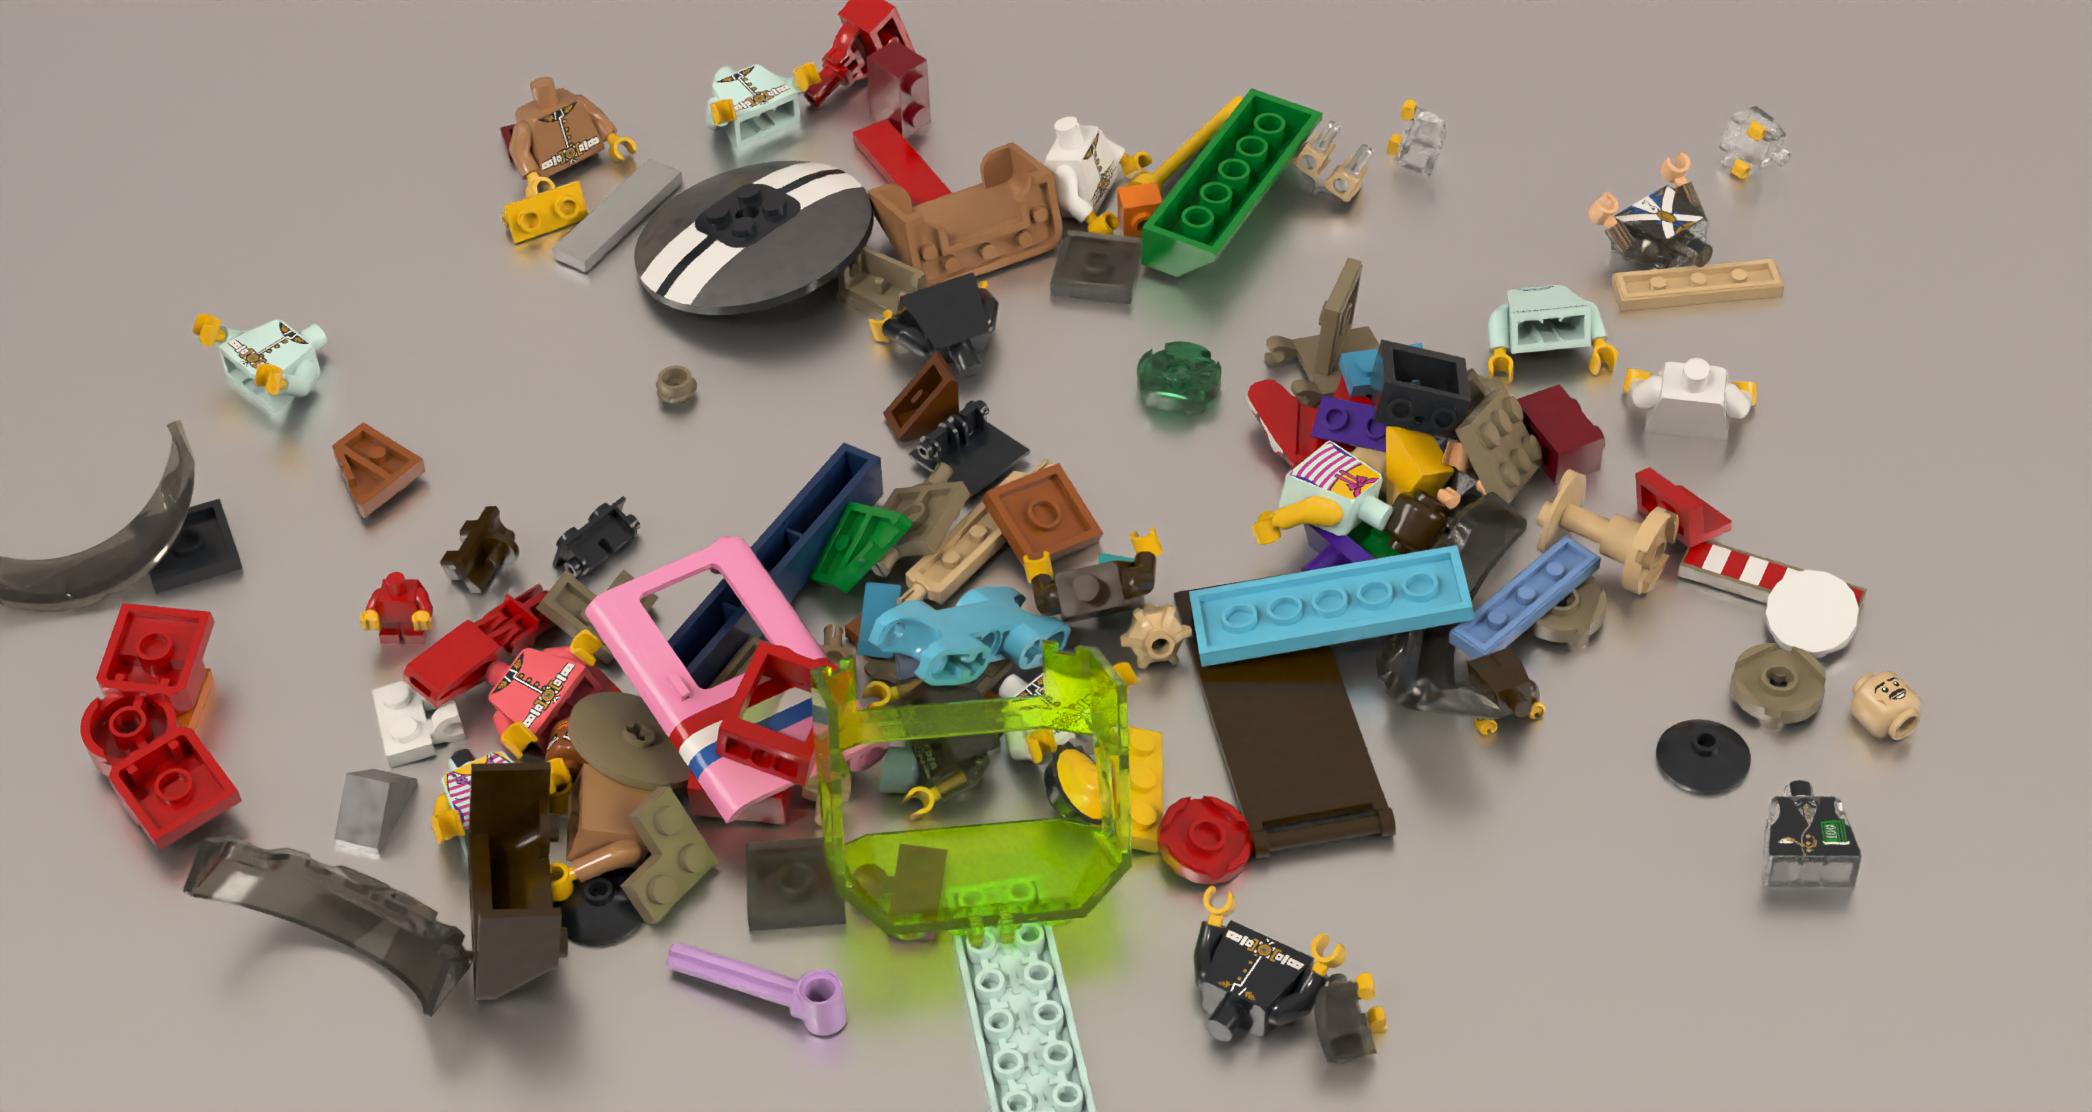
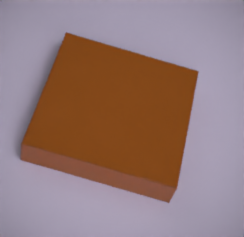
[982,463,1103,569]

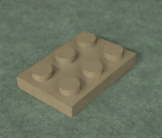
[1455,386,1543,509]

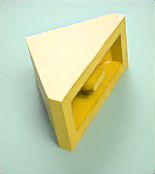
[1386,422,1455,506]

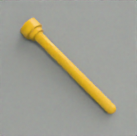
[1127,96,1243,195]

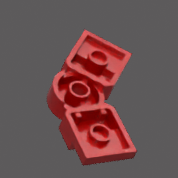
[80,603,242,851]

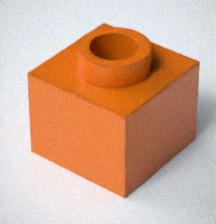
[1117,182,1163,239]

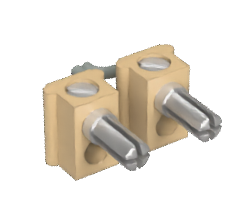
[1291,120,1373,202]

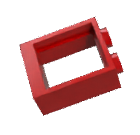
[715,640,850,787]

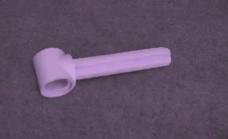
[666,943,848,1036]

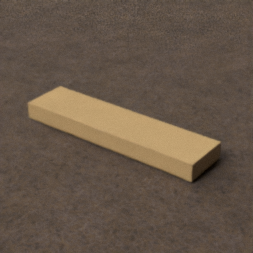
[1611,259,1784,312]

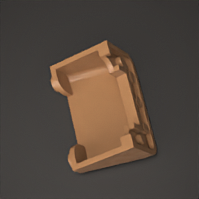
[867,142,1062,288]

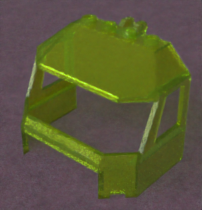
[810,640,1132,947]

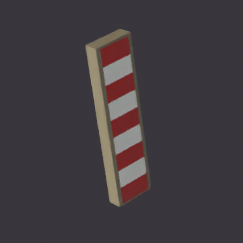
[1678,540,1867,614]

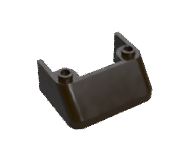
[468,762,568,1001]

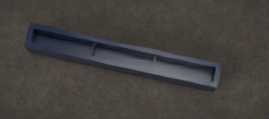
[667,442,883,689]

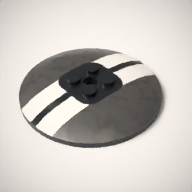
[634,161,874,315]

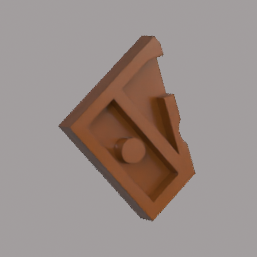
[332,422,425,518]

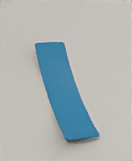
[856,582,901,658]

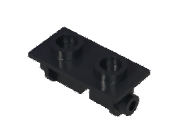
[552,496,640,577]

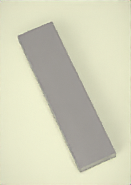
[552,159,683,272]

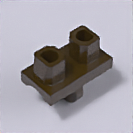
[440,506,519,593]

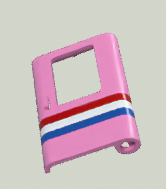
[585,536,890,824]

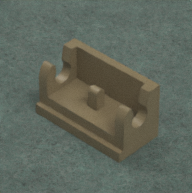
[837,246,926,320]

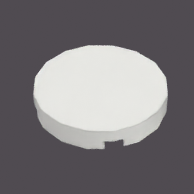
[1765,570,1859,659]

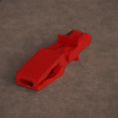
[403,584,556,708]

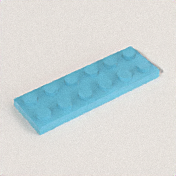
[1189,545,1474,667]

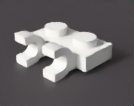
[371,681,466,768]

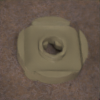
[1523,575,1607,647]
[1730,643,1826,729]

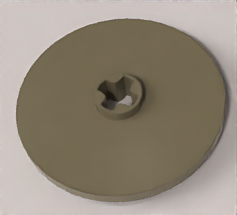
[567,692,690,791]

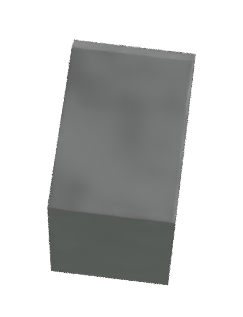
[334,769,418,855]

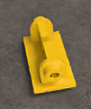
[501,181,588,244]

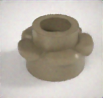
[656,365,697,404]

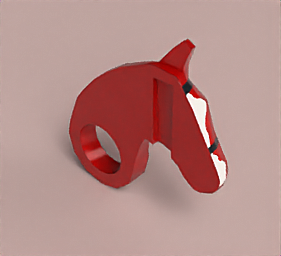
[1246,375,1372,471]

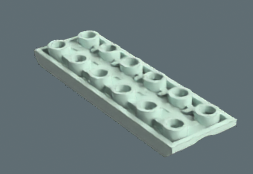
[945,879,1097,1112]

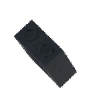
[1370,339,1471,440]

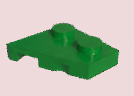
[808,501,913,593]

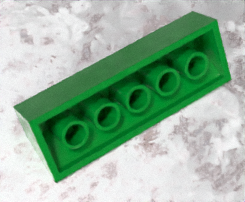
[1141,88,1323,277]

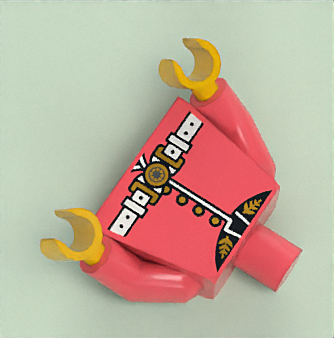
[485,629,605,759]

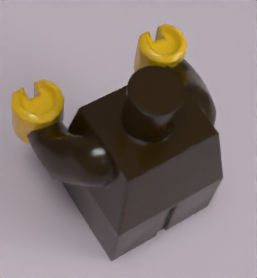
[1467,648,1545,735]

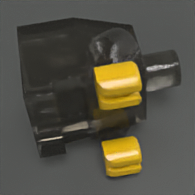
[1314,973,1387,1064]

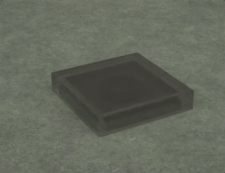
[1050,230,1142,304]
[746,836,846,931]

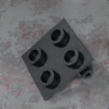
[908,400,1030,498]

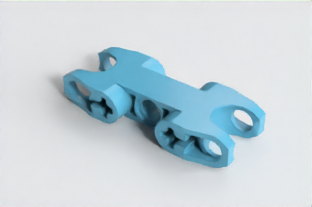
[868,586,1071,686]

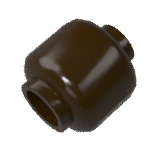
[1384,488,1449,554]

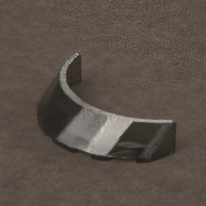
[0,420,195,611]
[1376,492,1527,720]
[183,835,474,1018]

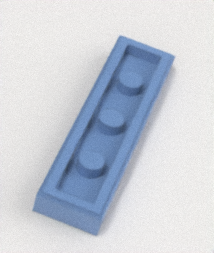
[1449,535,1601,659]

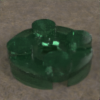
[1137,341,1222,415]

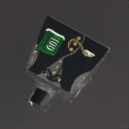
[1761,780,1862,887]

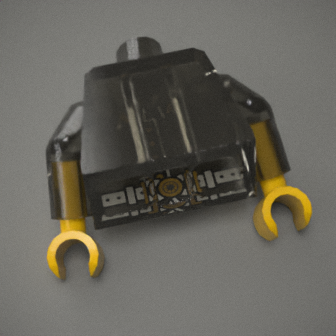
[862,676,1005,820]

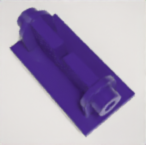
[1311,395,1392,452]

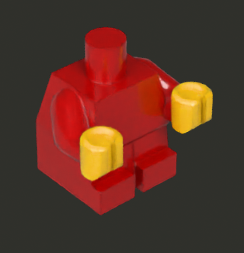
[360,572,433,644]

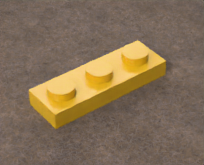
[1112,724,1163,854]

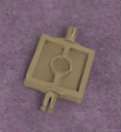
[872,463,971,577]

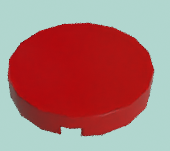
[1157,796,1253,885]

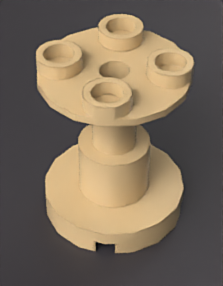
[1537,469,1679,595]

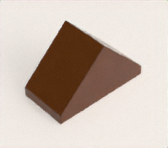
[883,352,959,443]

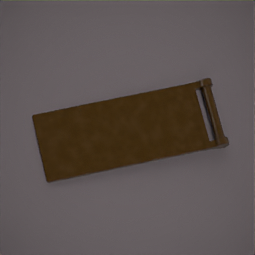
[1174,572,1396,859]

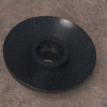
[1656,719,1751,795]
[553,868,644,946]

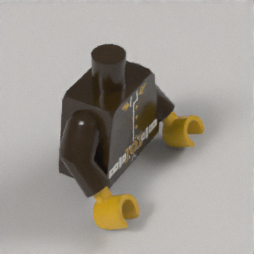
[1023,527,1163,624]

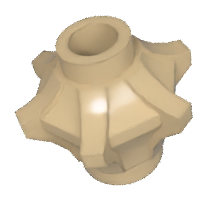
[1120,603,1192,669]

